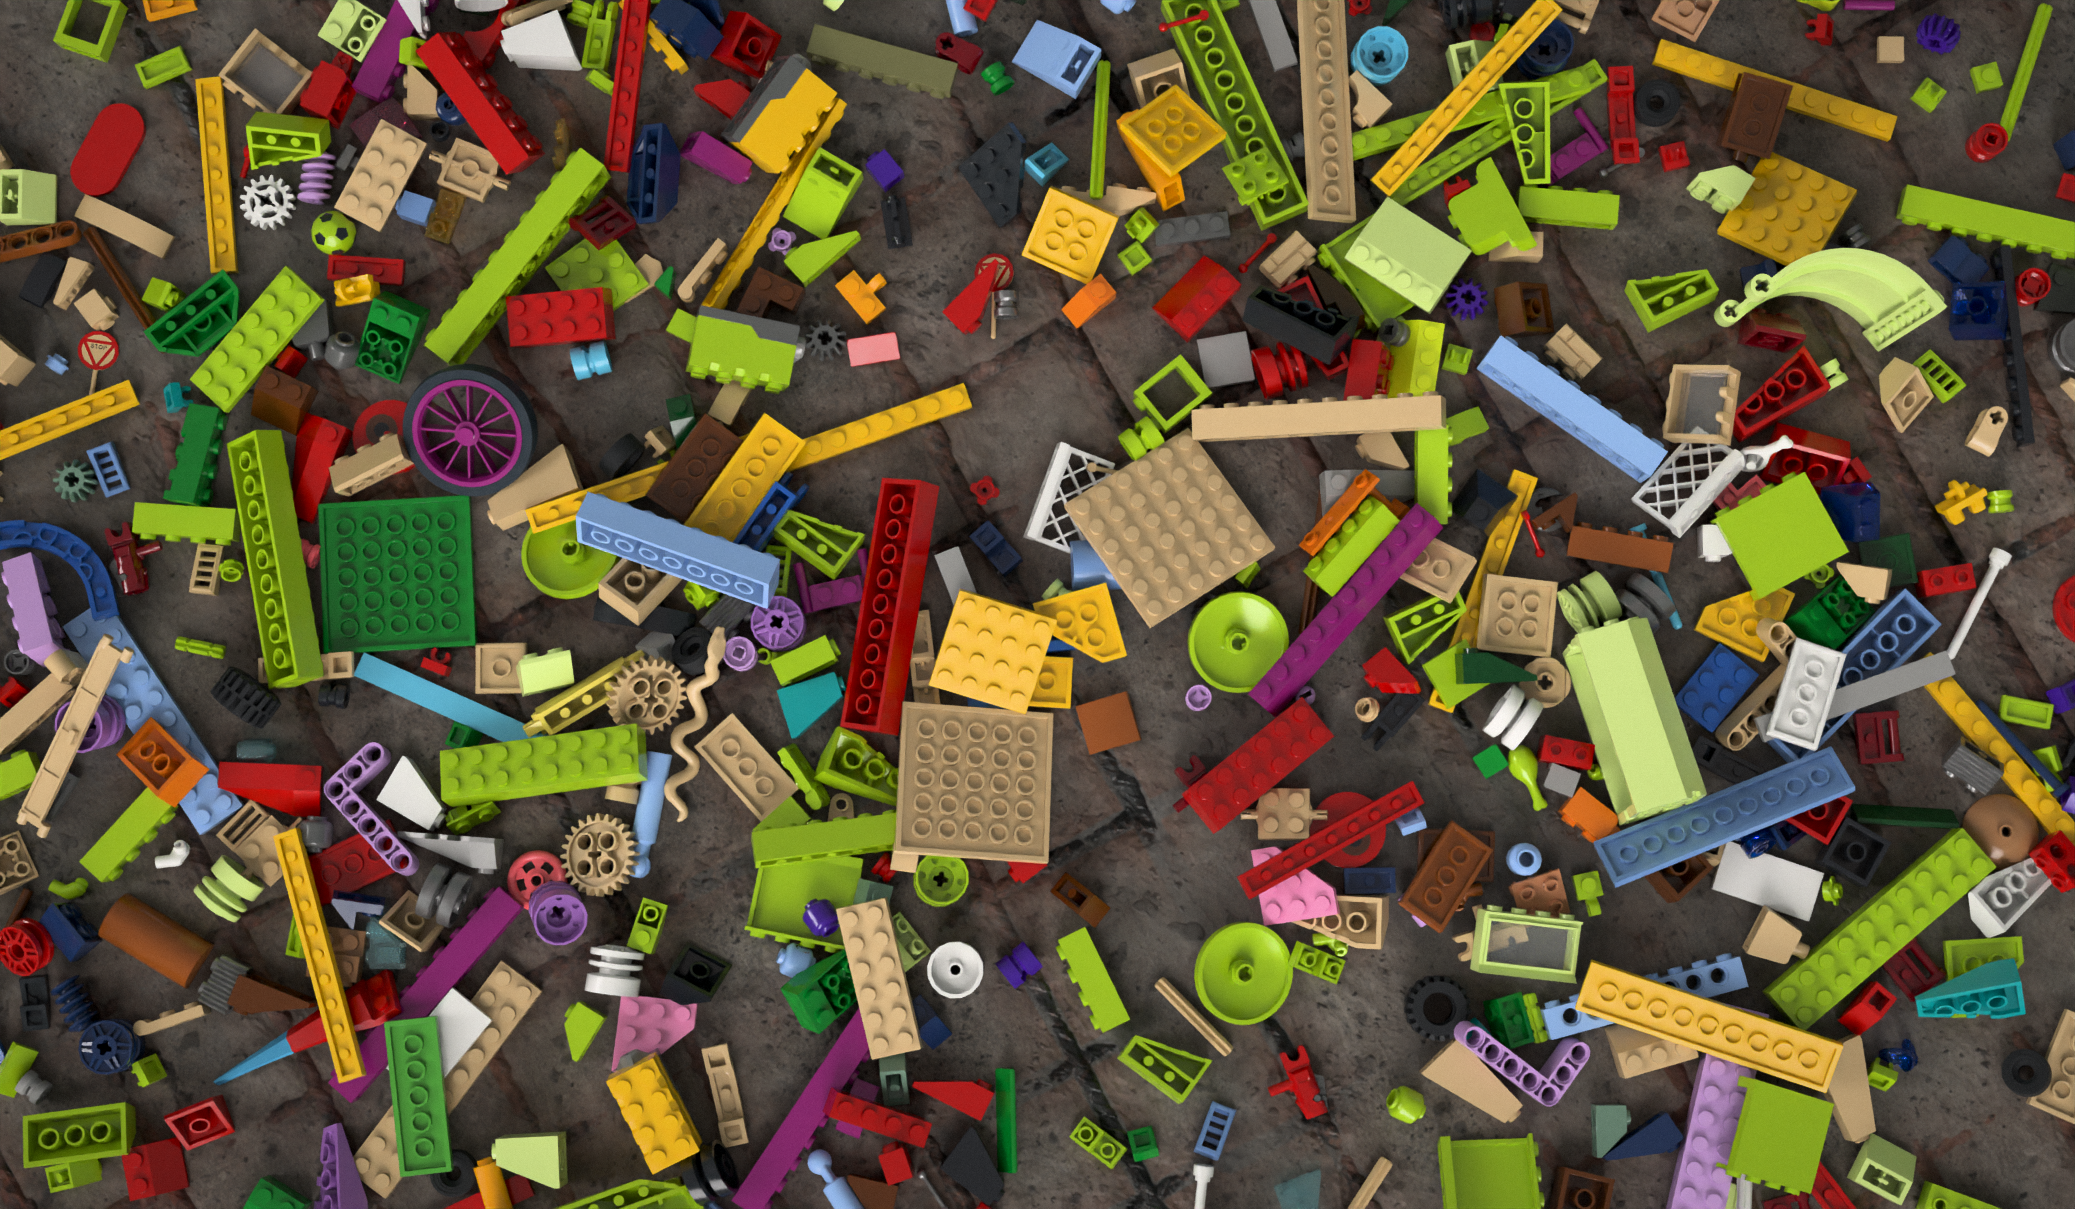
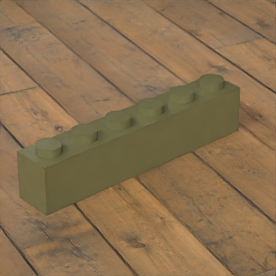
[806,24,958,99]

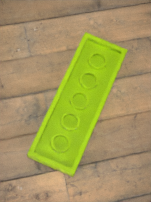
[190,266,325,413]

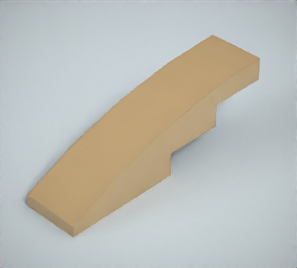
[910,610,941,704]

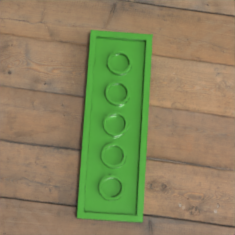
[384,1015,454,1177]

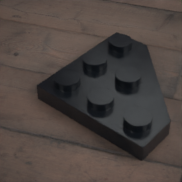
[958,122,1027,228]

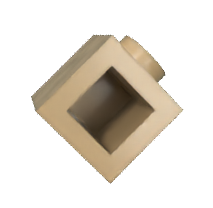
[74,289,119,331]

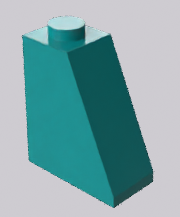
[777,672,846,740]

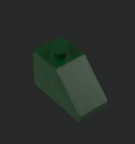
[665,394,698,450]

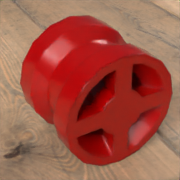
[871,852,897,884]

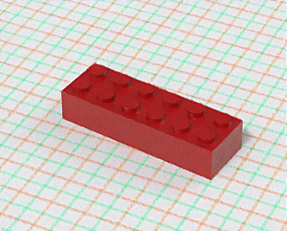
[416,32,545,175]
[1181,697,1334,834]

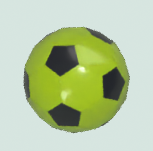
[311,211,356,255]

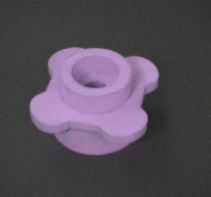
[768,228,796,255]

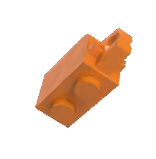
[1558,787,1621,843]

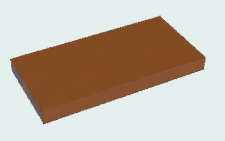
[1398,821,1493,933]

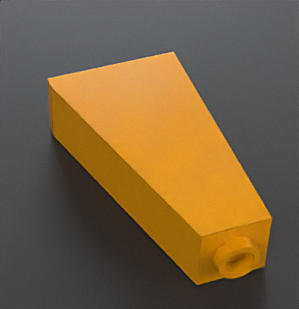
[1116,109,1185,212]

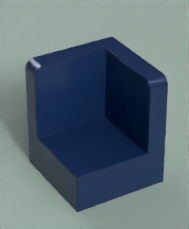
[1739,259,1777,293]

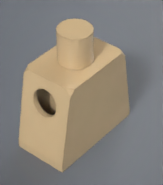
[1742,905,1810,964]

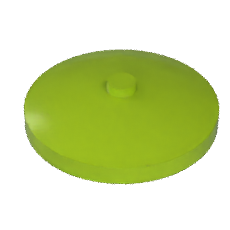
[521,520,620,599]
[1187,591,1289,693]
[1194,922,1293,1025]

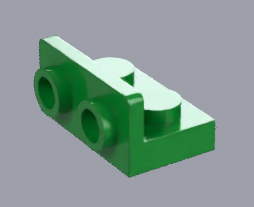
[1483,992,1535,1049]

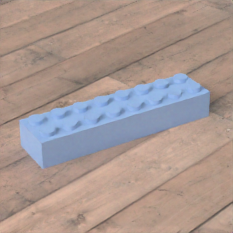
[1476,336,1668,483]
[576,492,780,609]

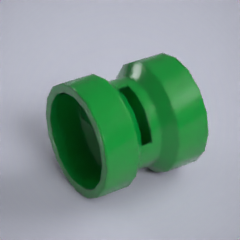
[981,61,1015,96]

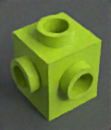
[683,581,721,610]

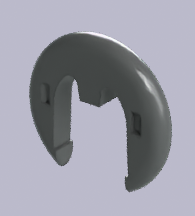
[1527,487,1562,532]

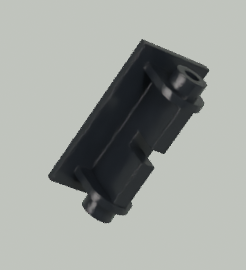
[880,195,913,250]

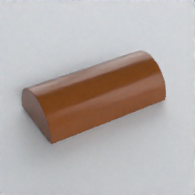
[98,893,215,989]

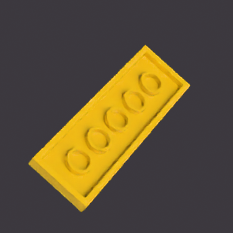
[684,413,806,542]

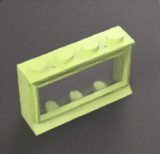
[1470,905,1583,984]

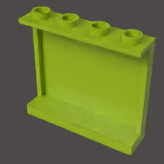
[1317,198,1416,333]
[1710,471,1849,601]
[744,856,865,953]
[1716,1075,1834,1196]
[1437,1133,1544,1209]

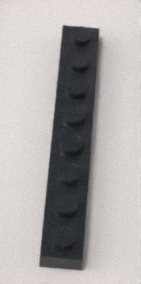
[1990,245,2035,447]

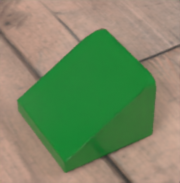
[654,266,677,300]
[445,721,483,749]
[1472,744,1509,779]
[1127,1125,1159,1162]

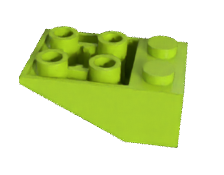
[783,147,864,239]

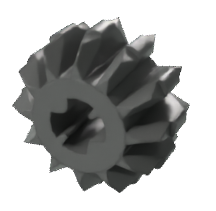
[804,319,847,361]

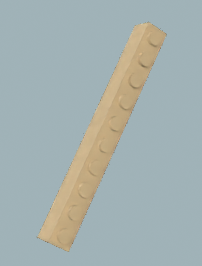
[1192,391,1447,442]

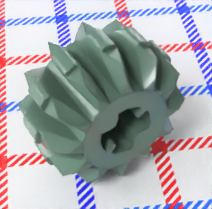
[53,459,99,503]

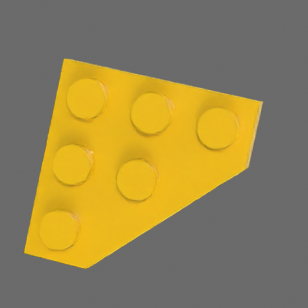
[1033,583,1127,663]
[1693,588,1795,662]

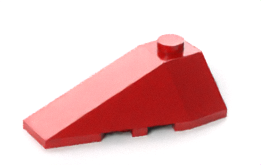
[218,762,324,817]

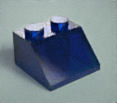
[1948,281,2008,340]
[1821,482,1881,542]

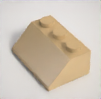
[329,433,414,497]
[1604,1024,1699,1079]

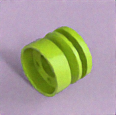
[913,855,969,907]

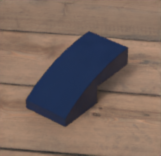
[969,520,1023,577]

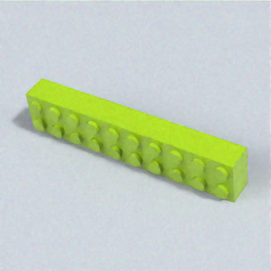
[1161,0,1309,231]
[424,147,611,366]
[227,430,324,689]
[1762,828,1996,1030]

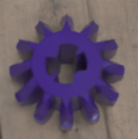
[1916,13,1961,54]
[1445,278,1488,321]

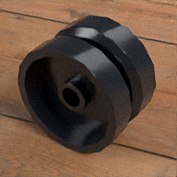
[680,1140,739,1206]

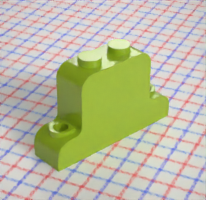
[1447,157,1537,255]

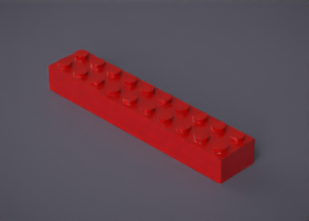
[840,478,940,736]

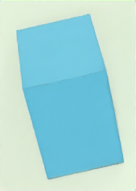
[1025,142,1069,187]

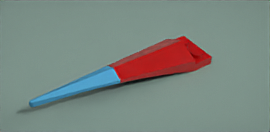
[213,969,402,1085]

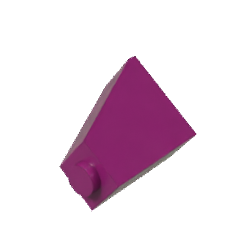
[679,131,753,184]

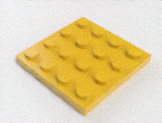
[1717,152,1857,266]
[929,588,1057,714]

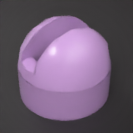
[1295,686,1316,705]

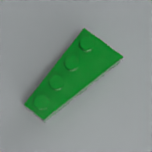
[163,403,228,507]

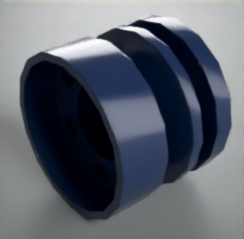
[1516,19,1574,80]
[78,1018,146,1075]

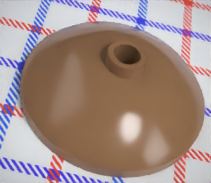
[1961,794,2039,870]

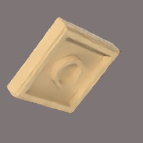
[475,643,528,694]

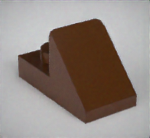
[1531,492,1578,533]

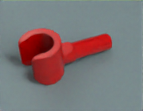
[240,145,251,178]

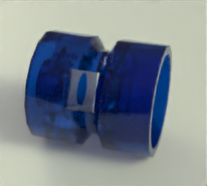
[1735,828,1777,859]

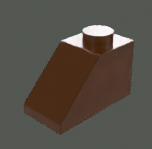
[1050,872,1111,928]
[847,1173,900,1209]

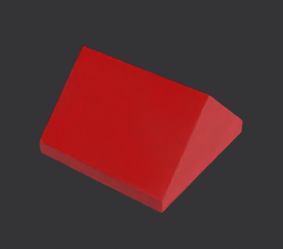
[164,1094,235,1151]

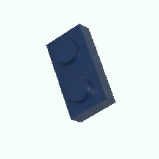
[1343,867,1396,894]

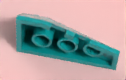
[1915,958,2026,1019]

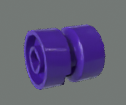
[995,941,1043,989]

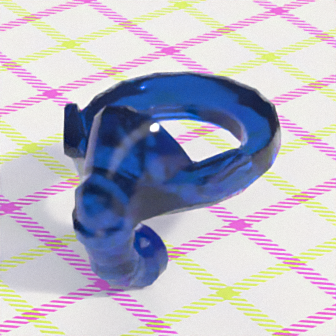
[1878,1039,1919,1072]

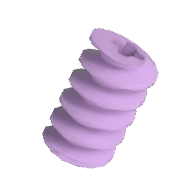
[297,152,336,205]

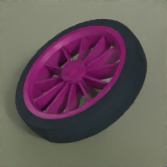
[403,364,538,496]

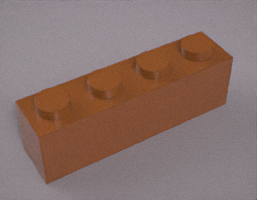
[1566,522,1674,573]

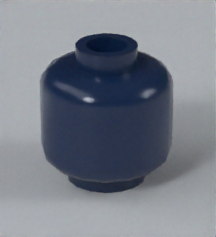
[436,92,467,126]

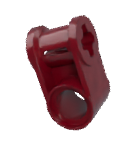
[935,32,984,75]

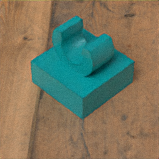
[163,382,194,413]

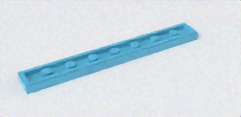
[354,652,549,742]

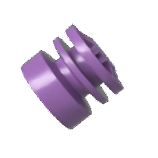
[751,596,807,652]
[55,695,126,753]
[528,881,588,945]

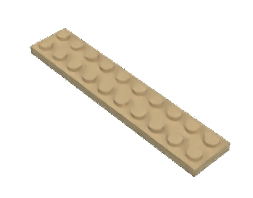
[1297,0,1356,223]
[353,960,543,1199]

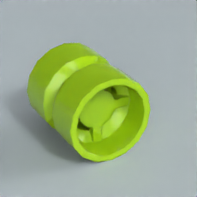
[1117,416,1165,461]

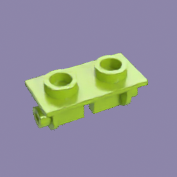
[445,801,501,835]

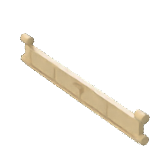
[16,634,134,838]

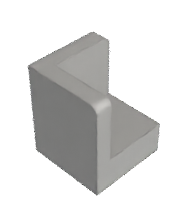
[635,632,675,663]
[1544,763,1581,798]

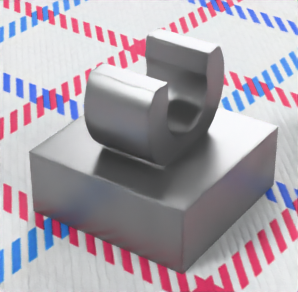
[334,144,360,171]

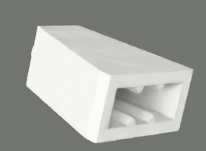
[377,756,447,831]

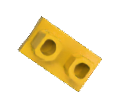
[334,274,380,307]
[1935,480,1988,525]

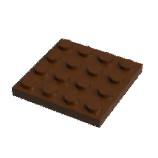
[645,413,787,523]

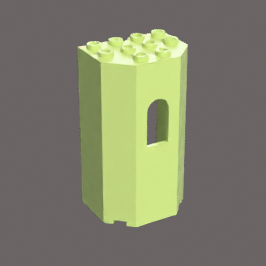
[1562,616,1707,826]

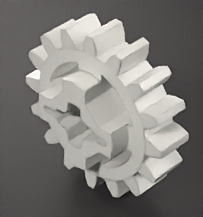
[240,175,296,230]

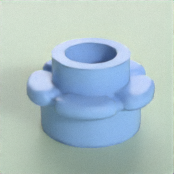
[45,353,69,376]

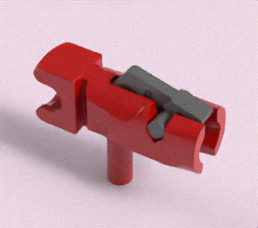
[1267,1044,1328,1120]

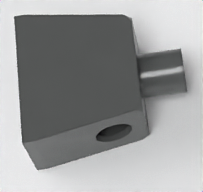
[292,297,335,361]

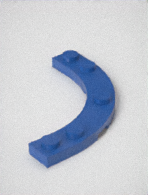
[0,520,120,621]

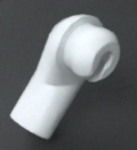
[155,840,190,869]

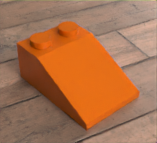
[116,717,209,808]

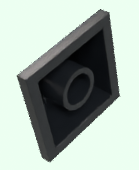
[1452,469,1518,537]
[659,942,732,1005]

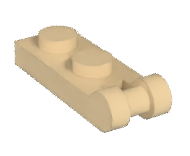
[501,0,573,26]
[678,238,728,303]
[133,1001,211,1036]

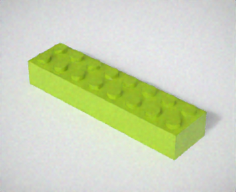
[440,723,648,807]

